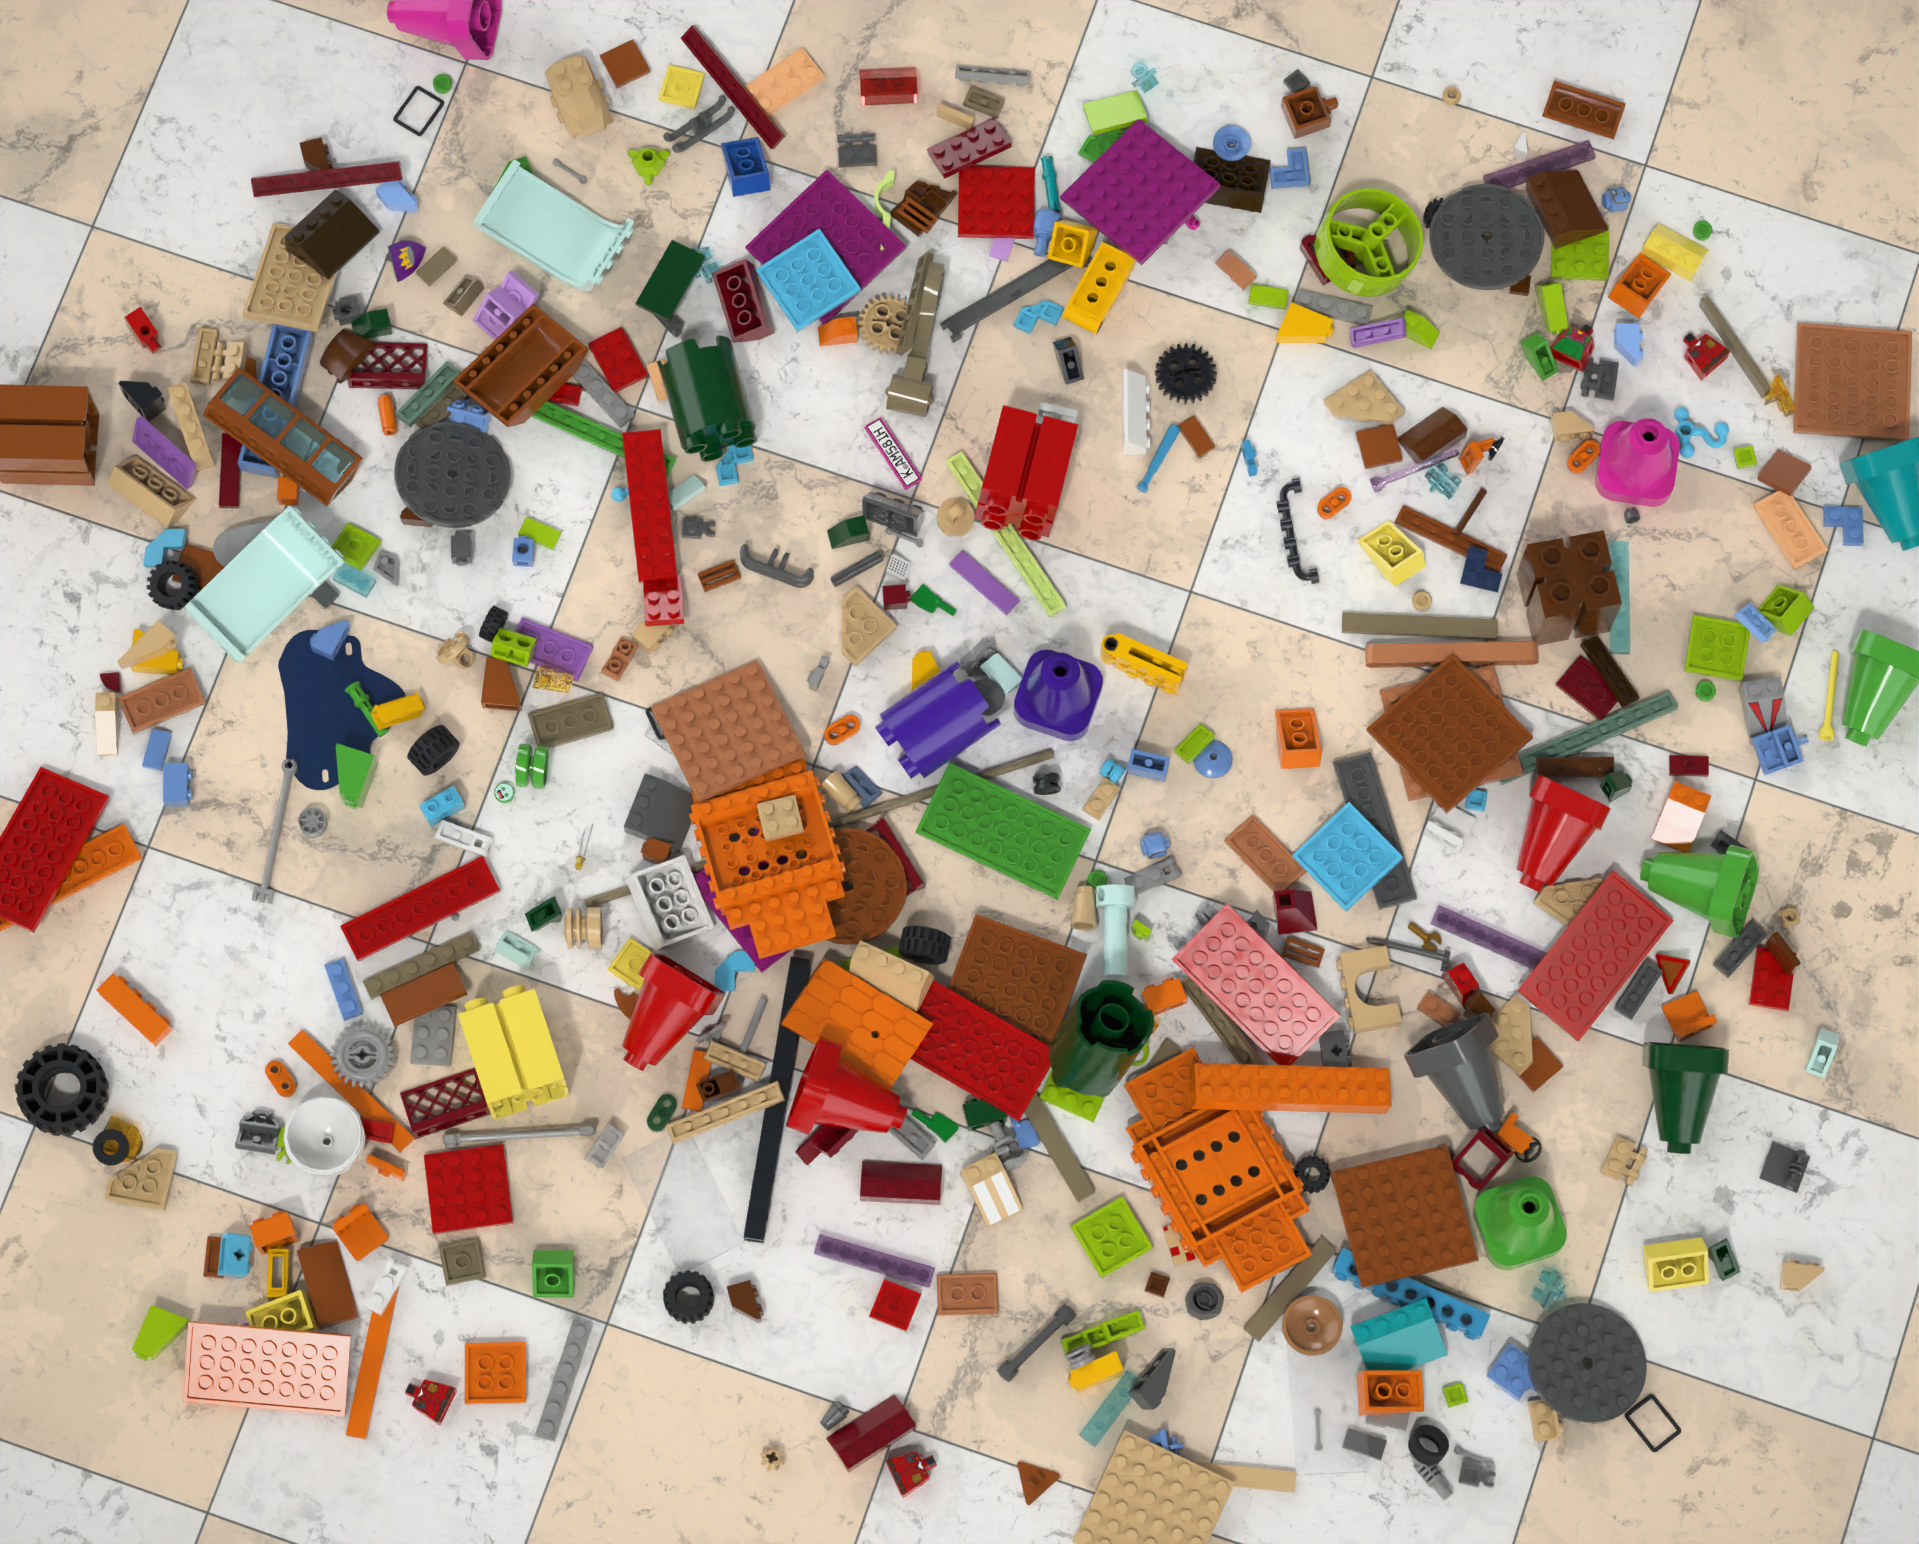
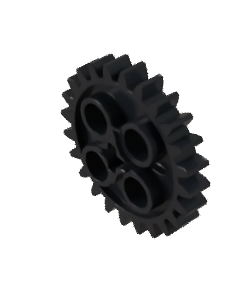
[1155,343,1217,404]

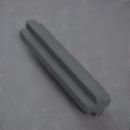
[830,551,883,587]

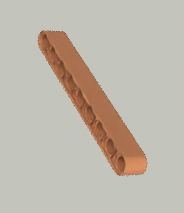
[1365,641,1539,668]

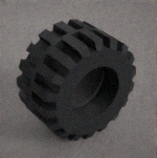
[146,560,201,610]
[407,725,460,776]
[898,926,951,965]
[663,1270,714,1324]

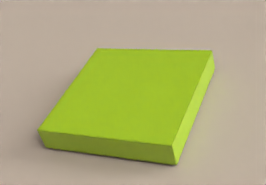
[331,523,382,571]

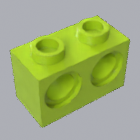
[490,628,537,667]

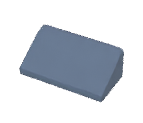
[843,766,883,809]

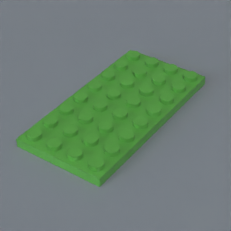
[915,762,1091,900]

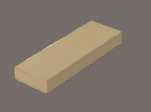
[190,327,219,385]
[704,1041,767,1083]

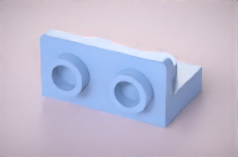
[1735,603,1778,643]

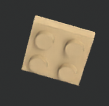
[757,795,804,842]

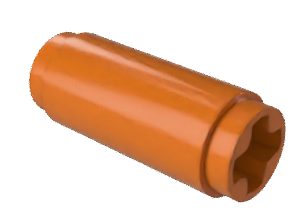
[377,395,397,436]

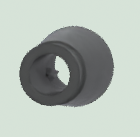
[820,1401,849,1431]

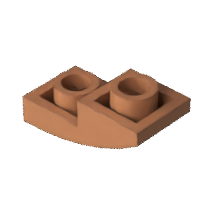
[1215,250,1257,290]
[601,636,638,681]

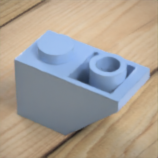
[375,180,418,213]
[1614,323,1643,366]

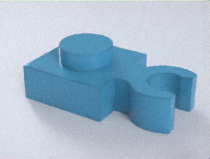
[1241,440,1258,477]

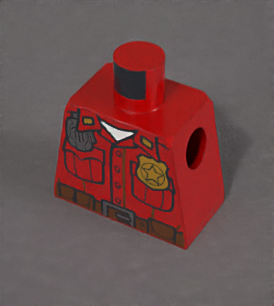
[1682,333,1730,381]
[1441,962,1479,1006]
[405,1379,457,1426]
[886,1452,937,1498]

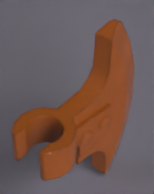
[614,989,638,1019]

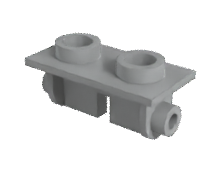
[959,638,998,677]

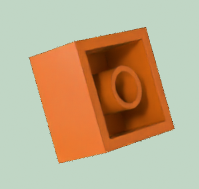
[249,1211,300,1255]

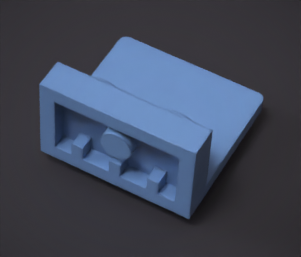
[447,399,491,433]

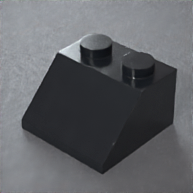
[118,381,166,422]

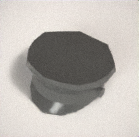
[973,678,1004,716]
[1185,1282,1224,1320]

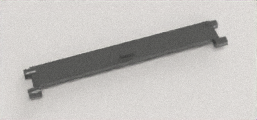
[940,258,1091,343]

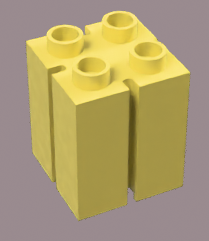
[458,985,569,1121]

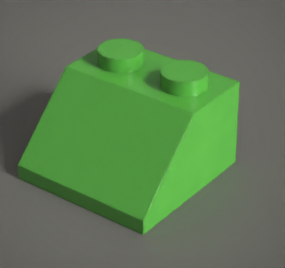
[532,1250,574,1298]

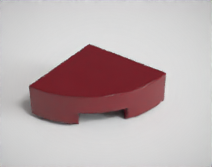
[100,672,121,693]

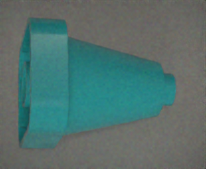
[1839,436,1919,551]

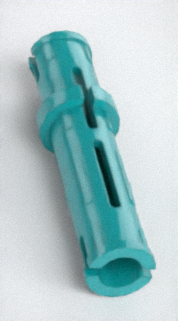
[1041,156,1061,213]

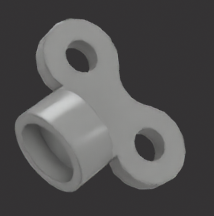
[696,1022,727,1044]

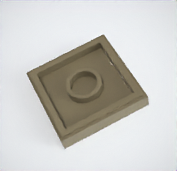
[439,1238,486,1286]

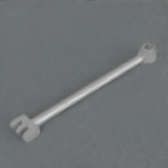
[252,759,298,904]
[443,1126,595,1148]

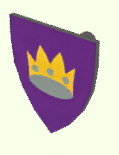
[386,240,426,282]

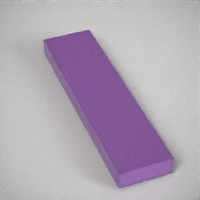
[949,550,1020,616]

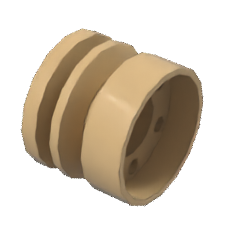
[564,907,603,949]

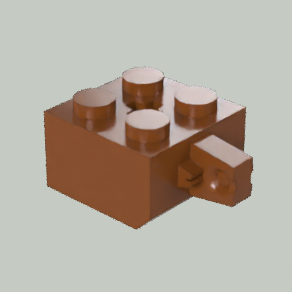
[1281,87,1339,139]

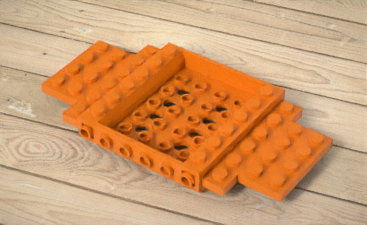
[689,758,846,959]
[1123,1047,1312,1294]

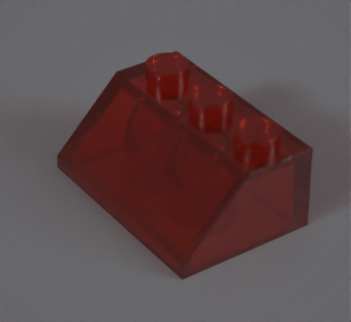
[859,67,918,106]

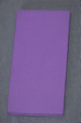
[132,416,197,490]
[515,618,594,682]

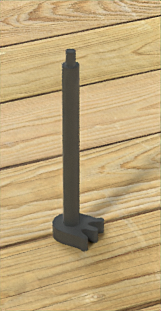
[1366,937,1451,972]

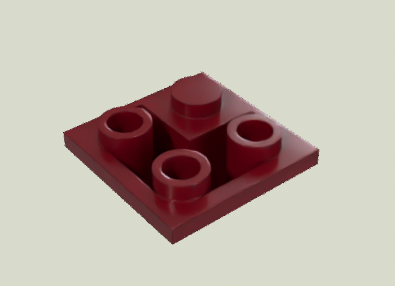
[1272,889,1317,935]

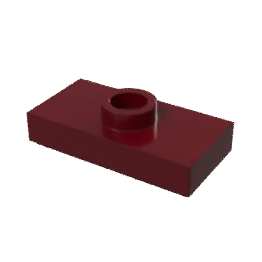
[1669,755,1709,777]

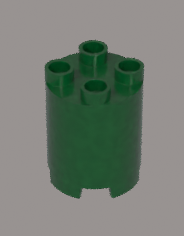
[657,335,757,462]
[1049,980,1154,1097]

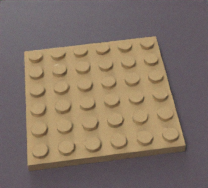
[1072,1430,1235,1544]

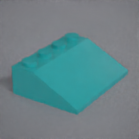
[1350,1298,1448,1370]

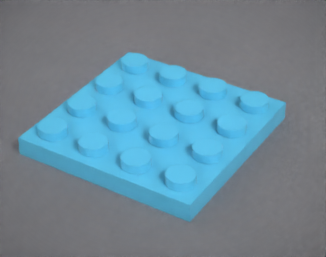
[756,229,861,333]
[1292,802,1403,912]

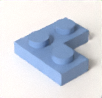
[1270,148,1310,189]
[1823,506,1864,546]

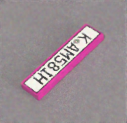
[864,417,922,490]

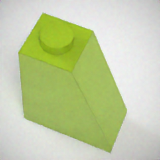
[1534,281,1569,334]
[132,1305,189,1361]

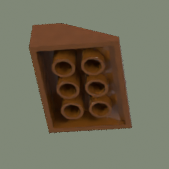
[1526,170,1608,249]

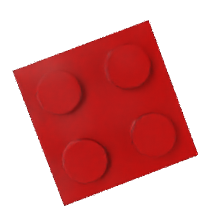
[869,1279,921,1332]

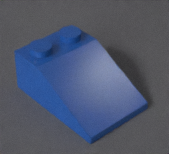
[721,137,770,197]

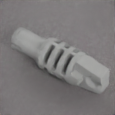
[1410,1454,1453,1500]

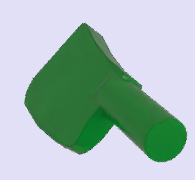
[911,584,957,616]
[911,1108,959,1143]

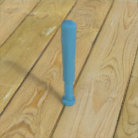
[1137,424,1180,493]

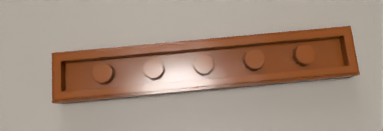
[1394,505,1508,573]

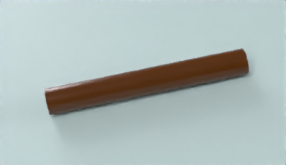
[1453,488,1487,537]

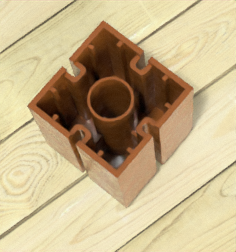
[0,384,100,486]

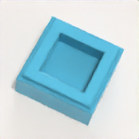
[1465,789,1488,812]

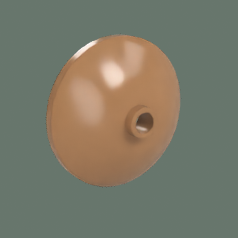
[1282,1295,1343,1356]

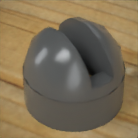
[1624,507,1640,524]

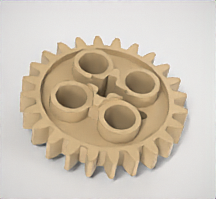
[857,295,919,355]

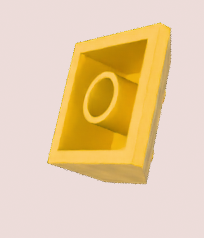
[1048,219,1098,268]

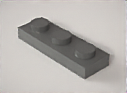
[1713,922,1768,978]
[1614,961,1663,1020]

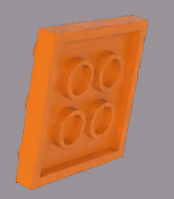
[465,1342,526,1405]

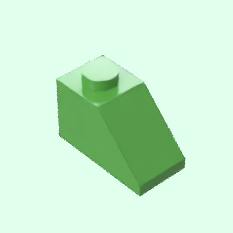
[1520,333,1559,381]

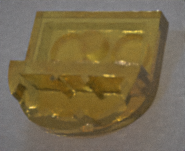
[103,1115,143,1162]

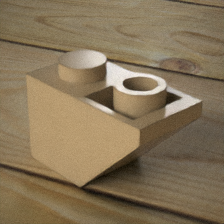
[1551,411,1595,443]
[631,620,675,655]
[1779,1260,1825,1292]

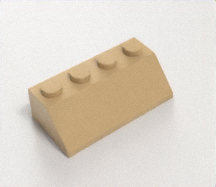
[107,455,196,528]
[849,940,935,1012]

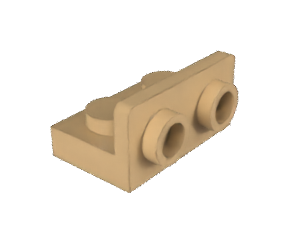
[1528,1399,1563,1442]

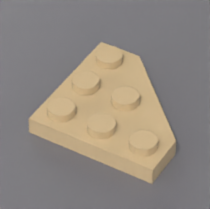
[1324,370,1405,425]
[842,586,897,667]
[1533,878,1604,926]
[1490,995,1533,1076]
[104,1148,178,1211]

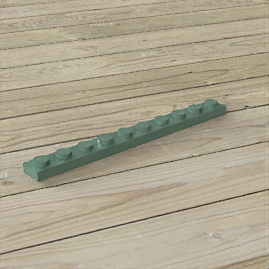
[1500,691,1678,785]

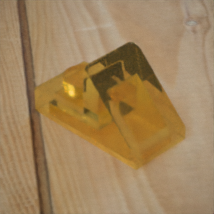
[1764,374,1796,417]
[532,665,574,693]

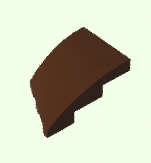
[890,180,957,237]
[320,329,374,384]

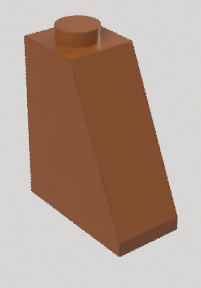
[481,657,522,711]

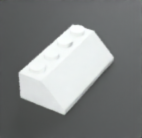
[1122,369,1150,455]

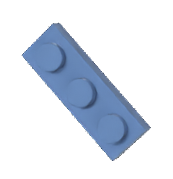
[324,958,363,1021]

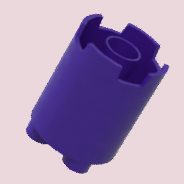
[875,660,1002,779]

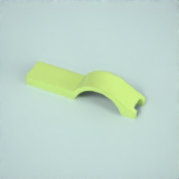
[874,170,894,250]

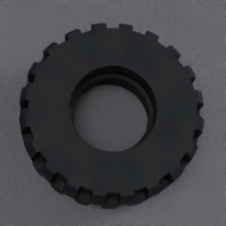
[15,1043,109,1136]

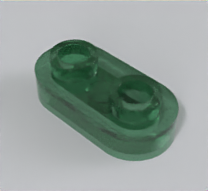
[647,1094,677,1132]

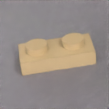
[1083,777,1121,821]

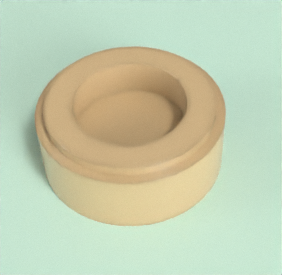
[1412,591,1432,612]

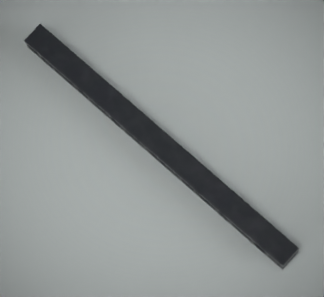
[743,956,811,1244]

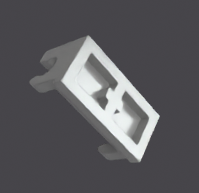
[584,1124,625,1169]

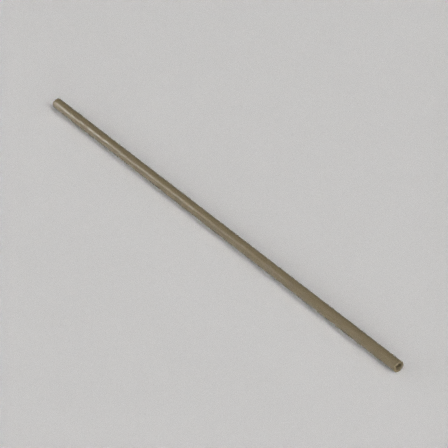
[584,749,1054,908]

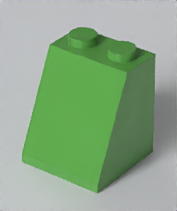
[336,743,377,809]

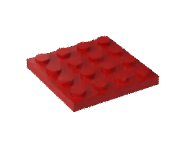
[958,166,1035,239]
[424,1144,513,1235]

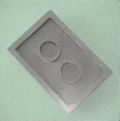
[410,1006,456,1067]

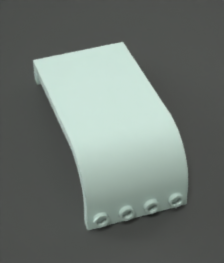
[472,159,635,291]
[183,506,344,664]

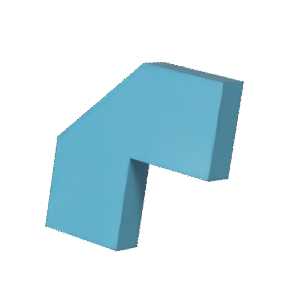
[1013,300,1064,335]
[716,444,754,487]
[143,529,187,568]
[715,951,755,991]

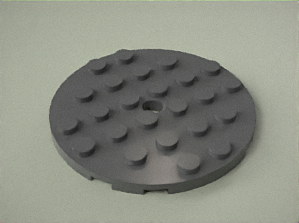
[1429,184,1544,290]
[394,422,511,528]
[1528,1303,1647,1424]

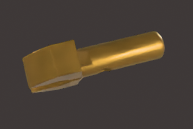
[1408,922,1442,952]

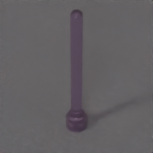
[1370,449,1459,493]

